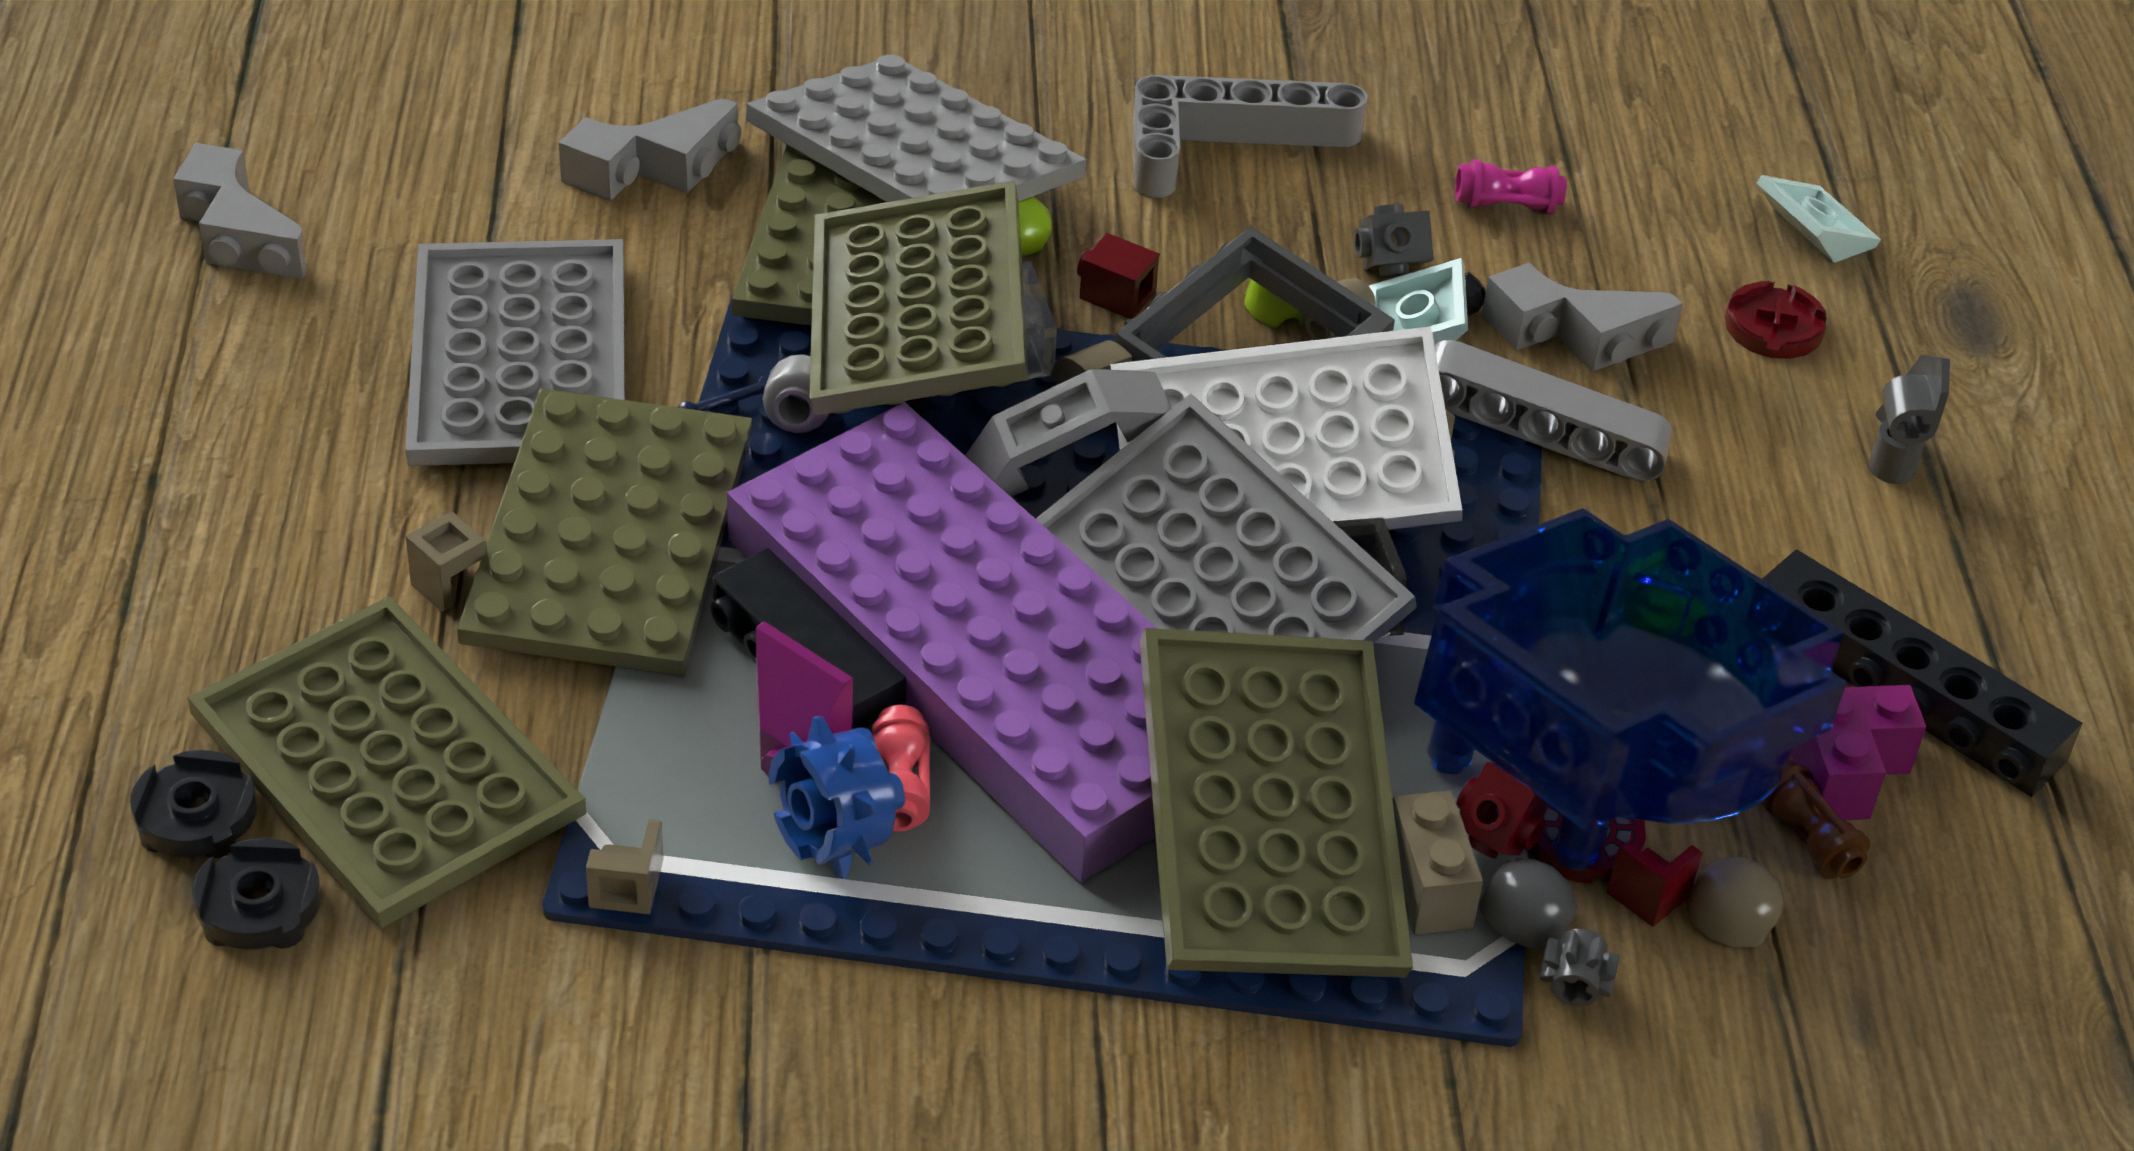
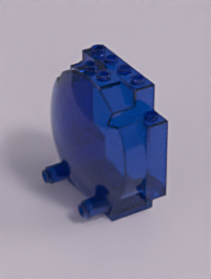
[1414,508,1847,870]

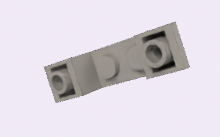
[965,369,1172,497]

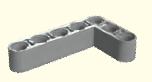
[1132,75,1368,198]

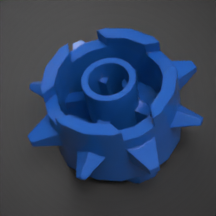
[769,716,905,879]

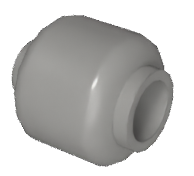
[763,354,829,433]

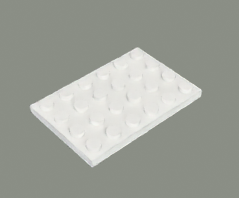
[1110,326,1462,534]

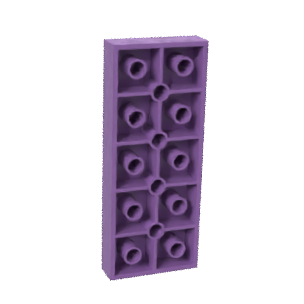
[727,402,1157,883]

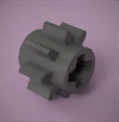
[1539,929,1620,1006]

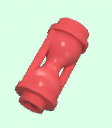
[871,705,930,832]

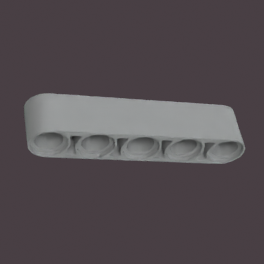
[1435,340,1672,481]

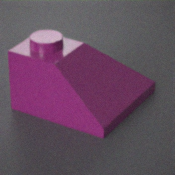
[756,621,853,784]

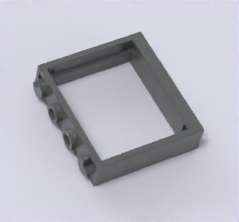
[1114,226,1395,361]

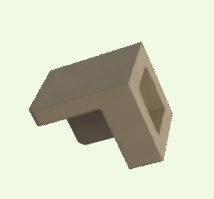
[405,511,487,612]
[586,820,664,914]

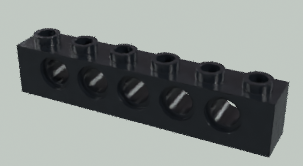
[1748,549,2083,797]

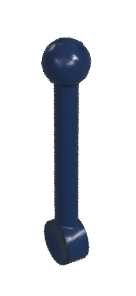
[678,374,770,411]

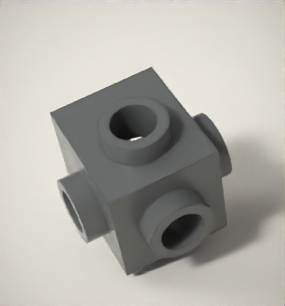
[1354,204,1434,277]

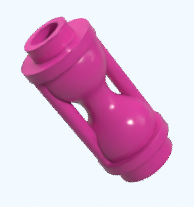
[1455,159,1567,214]

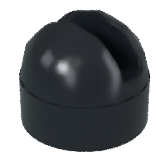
[1465,271,1486,316]

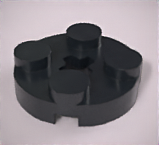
[130,750,257,858]
[192,838,322,949]

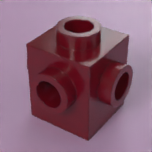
[1456,761,1555,859]

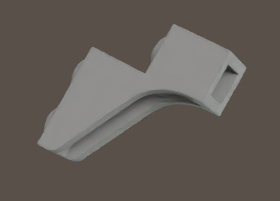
[559,99,741,200]
[173,143,307,279]
[1482,262,1683,371]

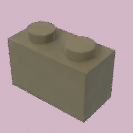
[1393,790,1483,935]

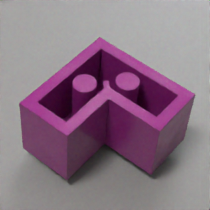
[1785,685,1926,820]

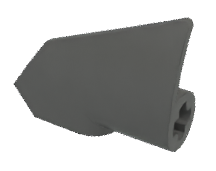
[1869,355,1950,484]

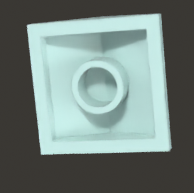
[1757,175,1881,263]
[1369,258,1468,345]

